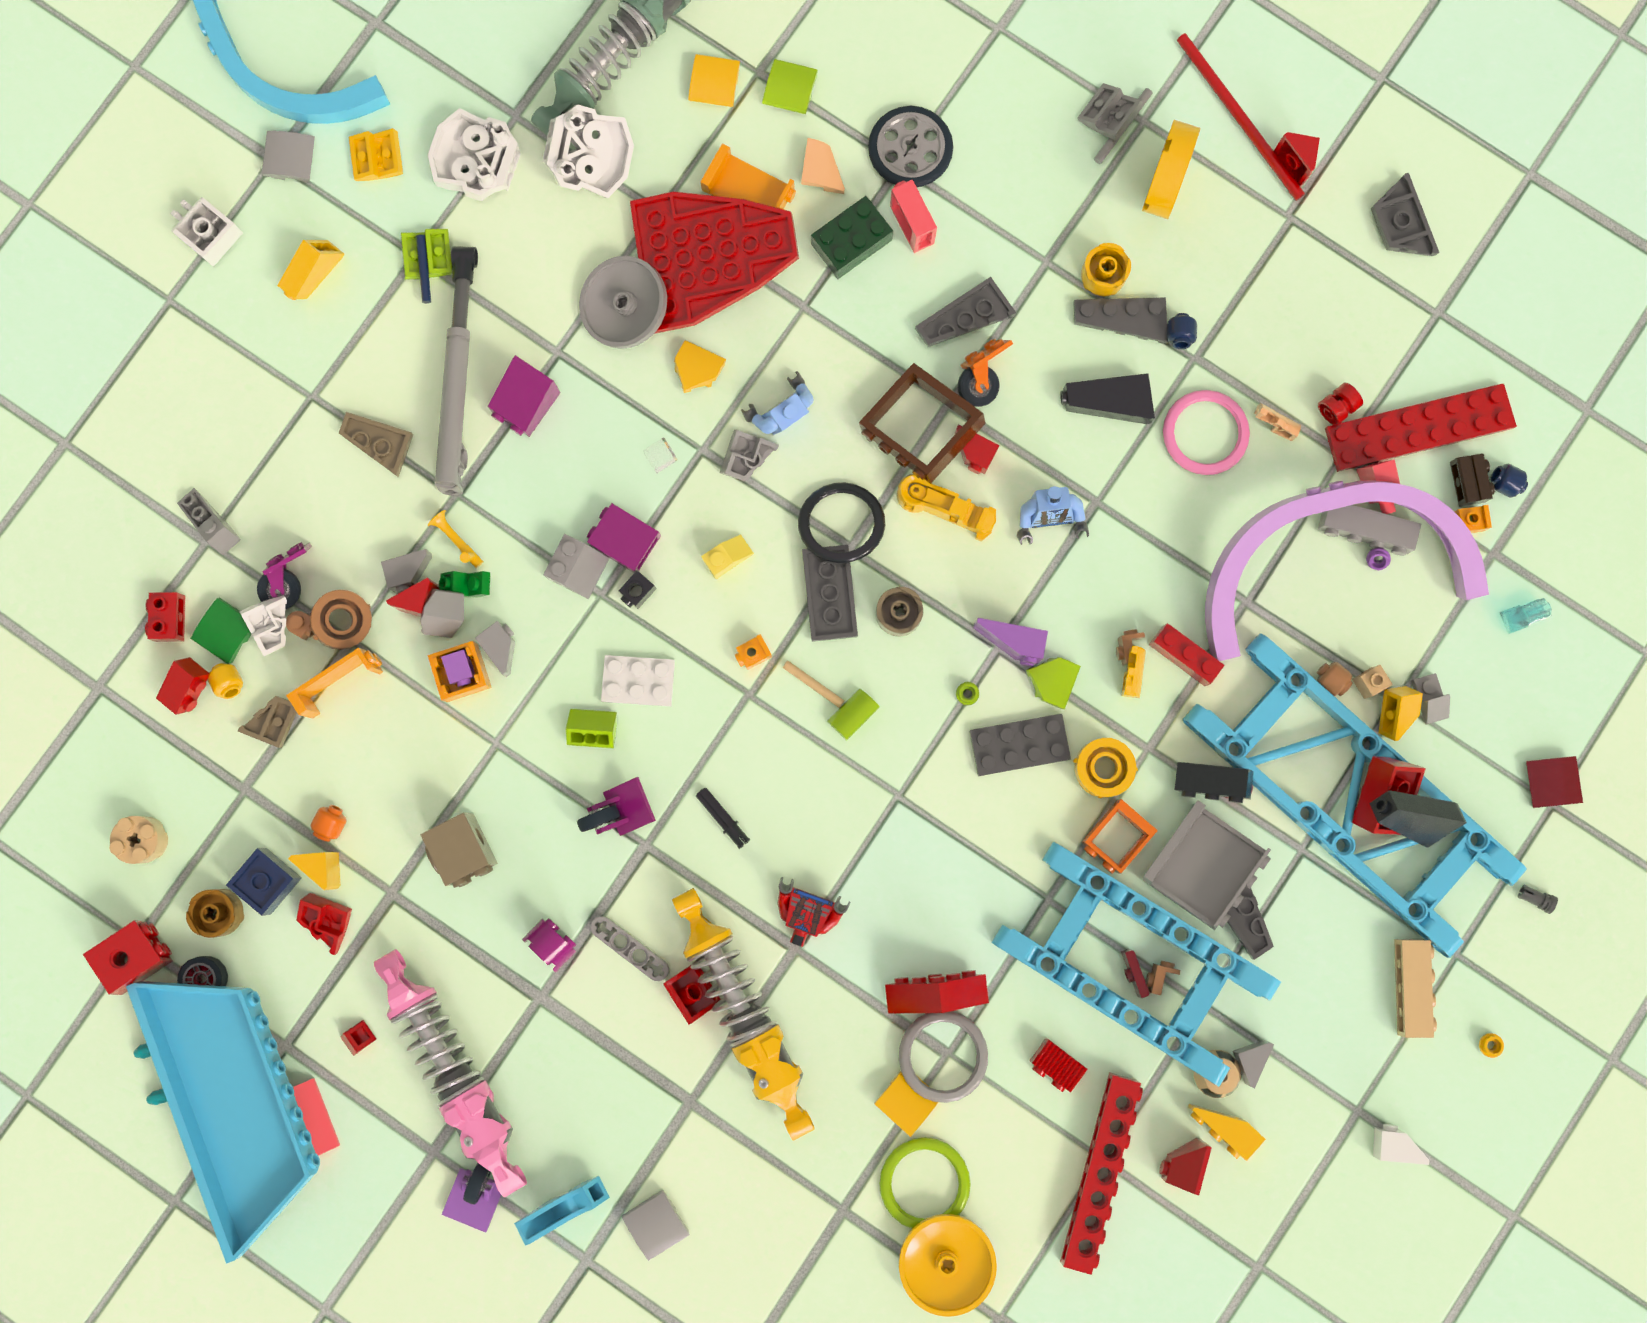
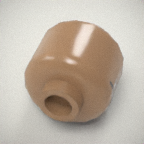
[1316,662,1353,696]

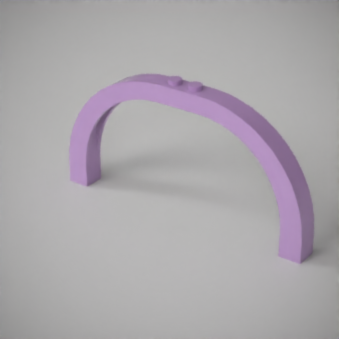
[1205,480,1489,661]

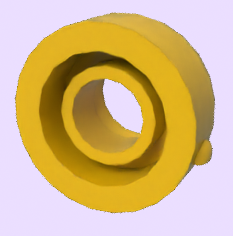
[1073,738,1138,798]

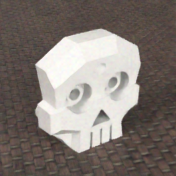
[543,105,634,198]
[428,108,521,201]

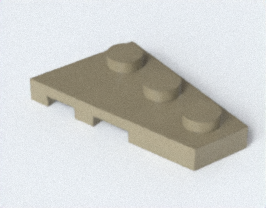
[339,412,413,477]

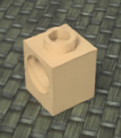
[1352,665,1393,699]

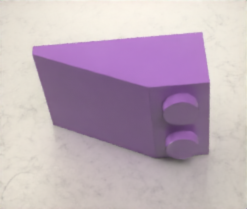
[973,618,1048,667]

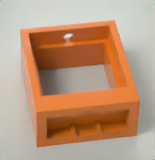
[1081,799,1158,874]

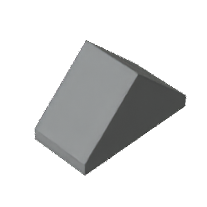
[1233,1040,1274,1089]

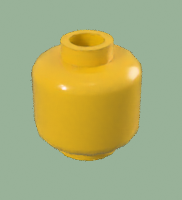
[207,663,243,699]

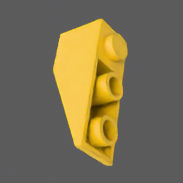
[1188,1104,1266,1161]

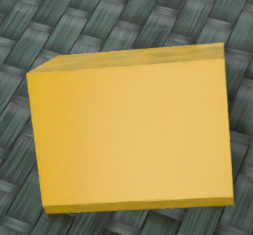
[288,852,341,890]

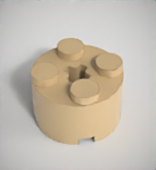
[109,816,168,864]

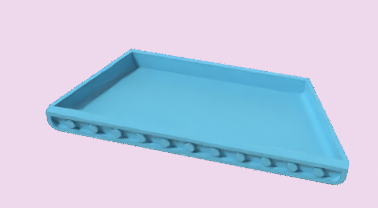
[126,981,320,1264]

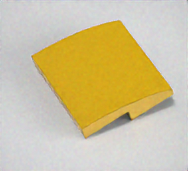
[688,54,740,107]
[349,128,403,181]
[874,1071,938,1137]

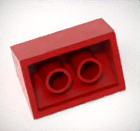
[1352,756,1426,835]

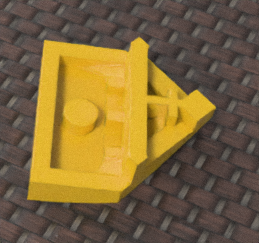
[674,340,726,393]

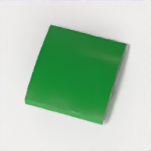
[190,597,251,664]

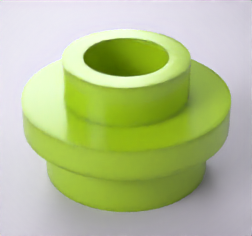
[956,682,979,705]

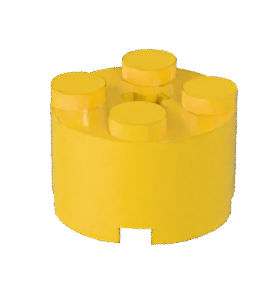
[1081,243,1131,296]

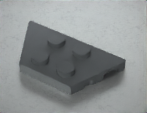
[1371,172,1440,256]

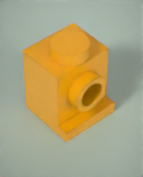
[1454,505,1492,533]
[735,634,772,670]

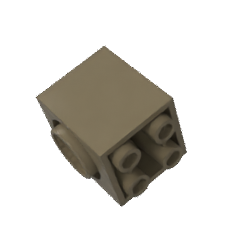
[420,812,498,888]

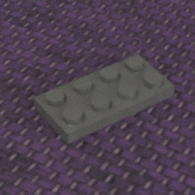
[802,545,858,642]
[970,714,1071,777]

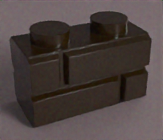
[1450,453,1495,507]

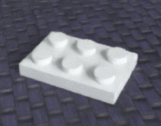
[601,655,675,707]

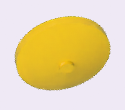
[899,1214,997,1317]

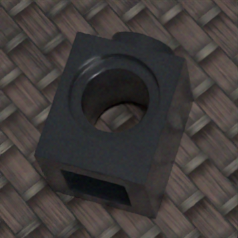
[618,570,657,609]

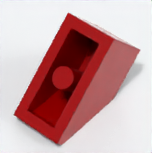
[955,424,1000,474]

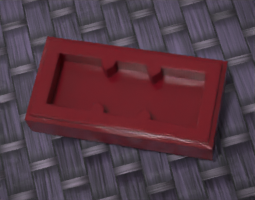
[1121,949,1150,999]

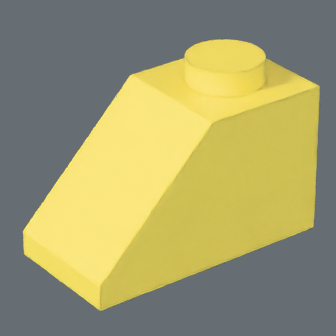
[701,535,754,579]

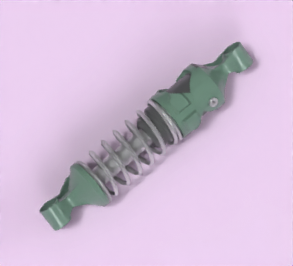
[531,0,691,135]

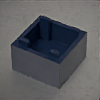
[226,848,302,916]

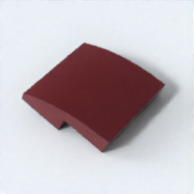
[1526,756,1583,808]

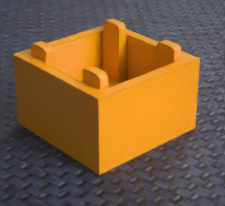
[427,641,492,702]

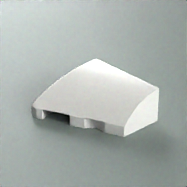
[239,595,287,656]

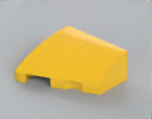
[1121,646,1146,698]

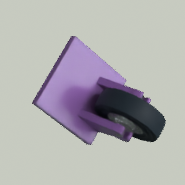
[441,1163,501,1233]

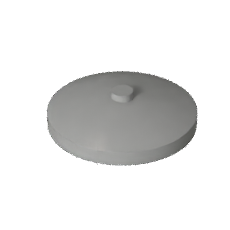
[579,256,667,349]

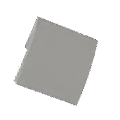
[1078,83,1144,141]
[261,131,315,182]
[622,1190,690,1261]

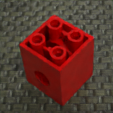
[83,920,173,995]

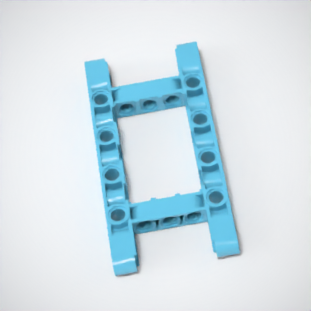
[991,842,1281,1087]

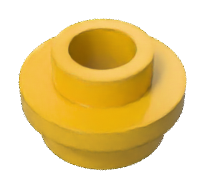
[1479,1033,1504,1058]

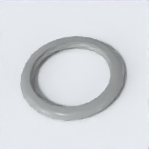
[899,1011,988,1103]

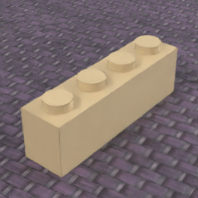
[1394,939,1437,1038]

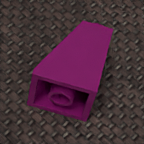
[487,355,561,437]

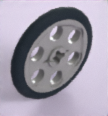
[868,106,954,187]

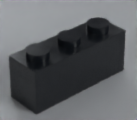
[1174,762,1254,803]

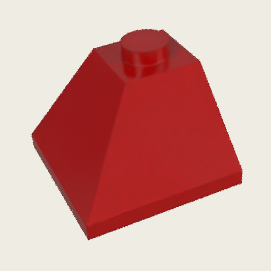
[1160,1138,1212,1196]

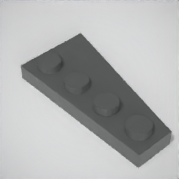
[1073,297,1168,344]

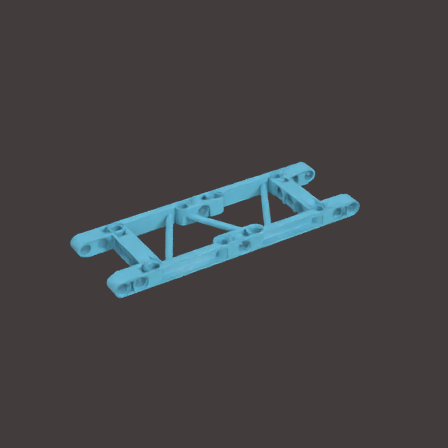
[1182,633,1527,958]

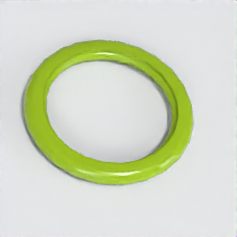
[879,1137,971,1229]

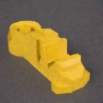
[897,474,996,542]

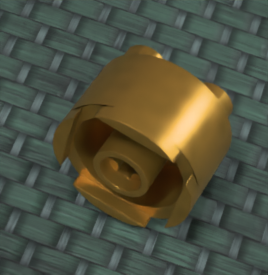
[186,889,244,938]

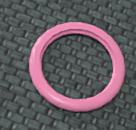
[1163,390,1250,475]

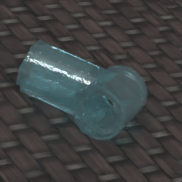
[1499,598,1552,634]

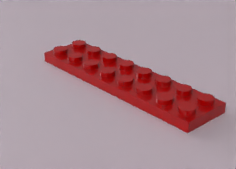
[1325,383,1517,472]

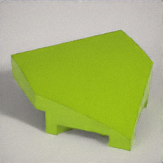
[1026,657,1081,710]

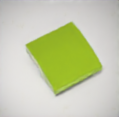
[762,59,818,114]
[401,229,452,280]

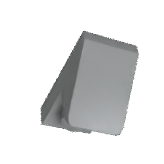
[1411,673,1450,725]

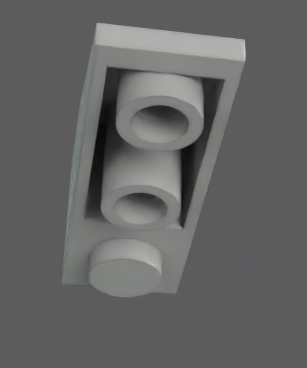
[177,488,241,555]

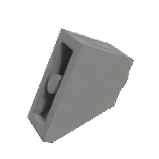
[381,549,432,594]
[475,621,515,677]

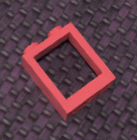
[890,180,937,253]

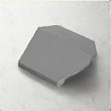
[420,589,464,638]

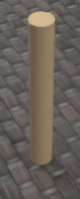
[783,661,845,708]

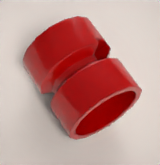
[1318,382,1363,426]

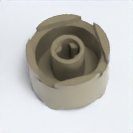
[876,587,924,637]

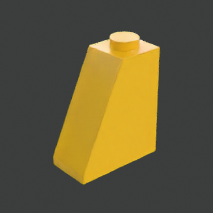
[277,240,344,300]

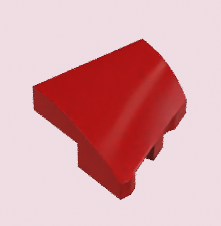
[296,893,352,955]

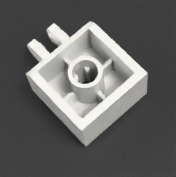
[170,197,243,267]

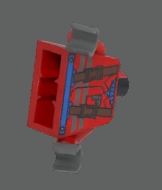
[777,877,851,947]

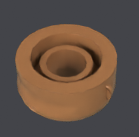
[309,590,372,650]

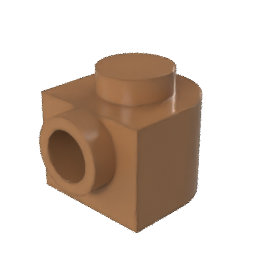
[286,611,313,641]

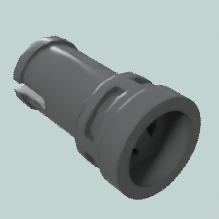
[1518,884,1558,914]

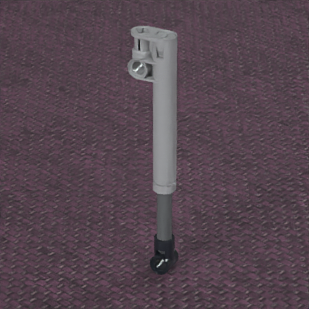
[435,246,478,496]

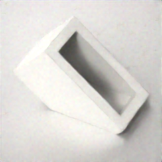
[1373,1124,1429,1165]

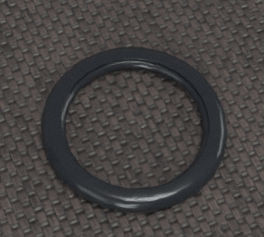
[798,482,886,563]

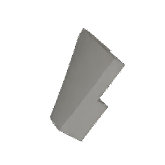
[720,430,779,481]

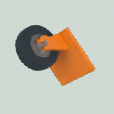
[958,338,1013,407]

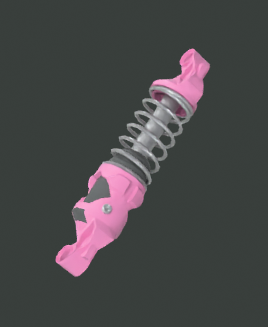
[374,949,527,1197]

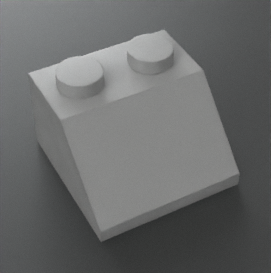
[543,534,610,599]

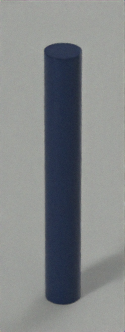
[416,235,431,304]

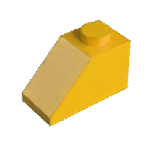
[1378,686,1423,741]

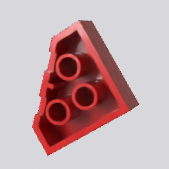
[885,970,989,1014]

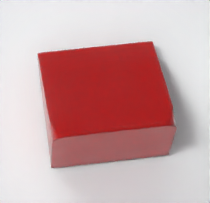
[340,1020,377,1056]

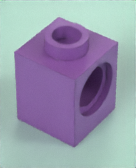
[441,650,475,687]

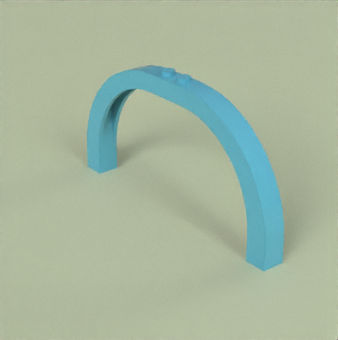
[193,0,390,124]

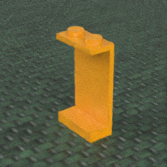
[700,143,796,210]
[286,648,383,719]

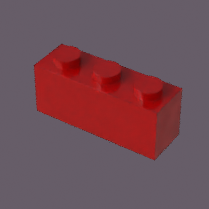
[1149,623,1225,686]

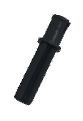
[696,788,751,849]

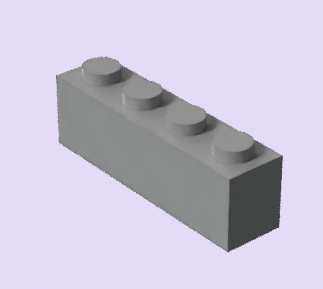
[1318,505,1421,556]

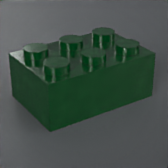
[811,196,893,279]

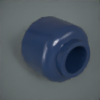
[1167,313,1197,349]
[1490,463,1528,498]

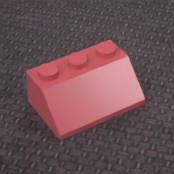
[293,1078,340,1156]

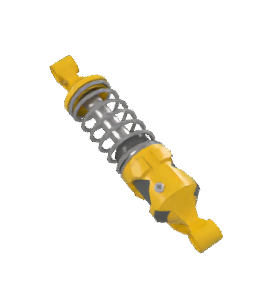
[672,888,815,1141]

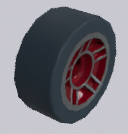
[177,956,228,986]

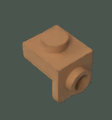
[1116,629,1145,666]
[1145,961,1181,995]

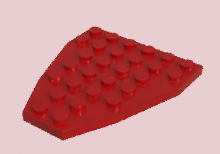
[630,191,799,334]

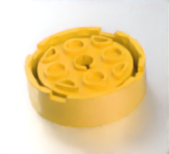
[1142,119,1201,219]

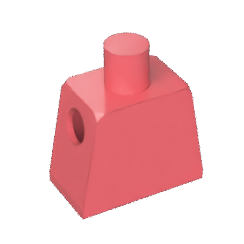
[1356,459,1400,514]

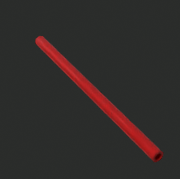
[1177,33,1305,201]

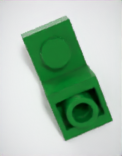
[439,571,490,597]

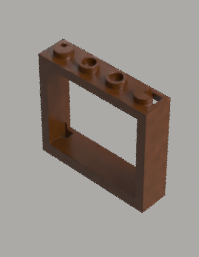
[859,363,986,484]

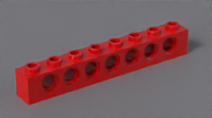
[1060,1072,1143,1275]

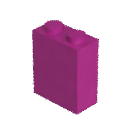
[587,503,661,573]

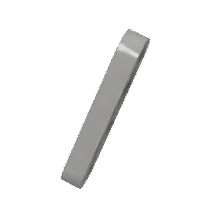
[591,916,669,981]

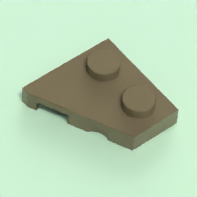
[238,696,297,748]

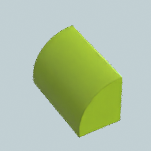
[827,688,880,741]
[566,709,617,748]

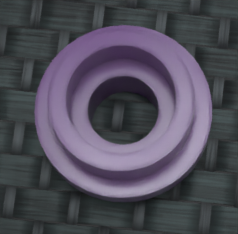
[1366,548,1391,571]

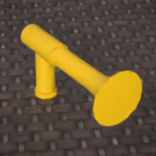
[427,510,484,568]

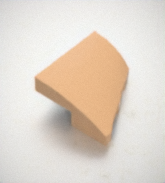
[801,138,845,194]
[1254,403,1301,441]

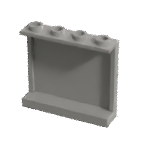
[1143,800,1271,931]

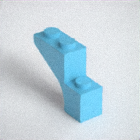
[514,1176,610,1246]

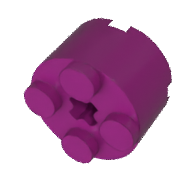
[522,918,576,972]

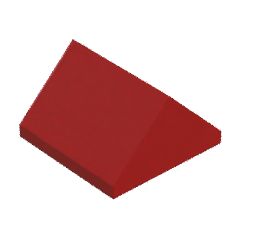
[1274,132,1320,187]
[386,577,440,617]
[663,965,721,1025]

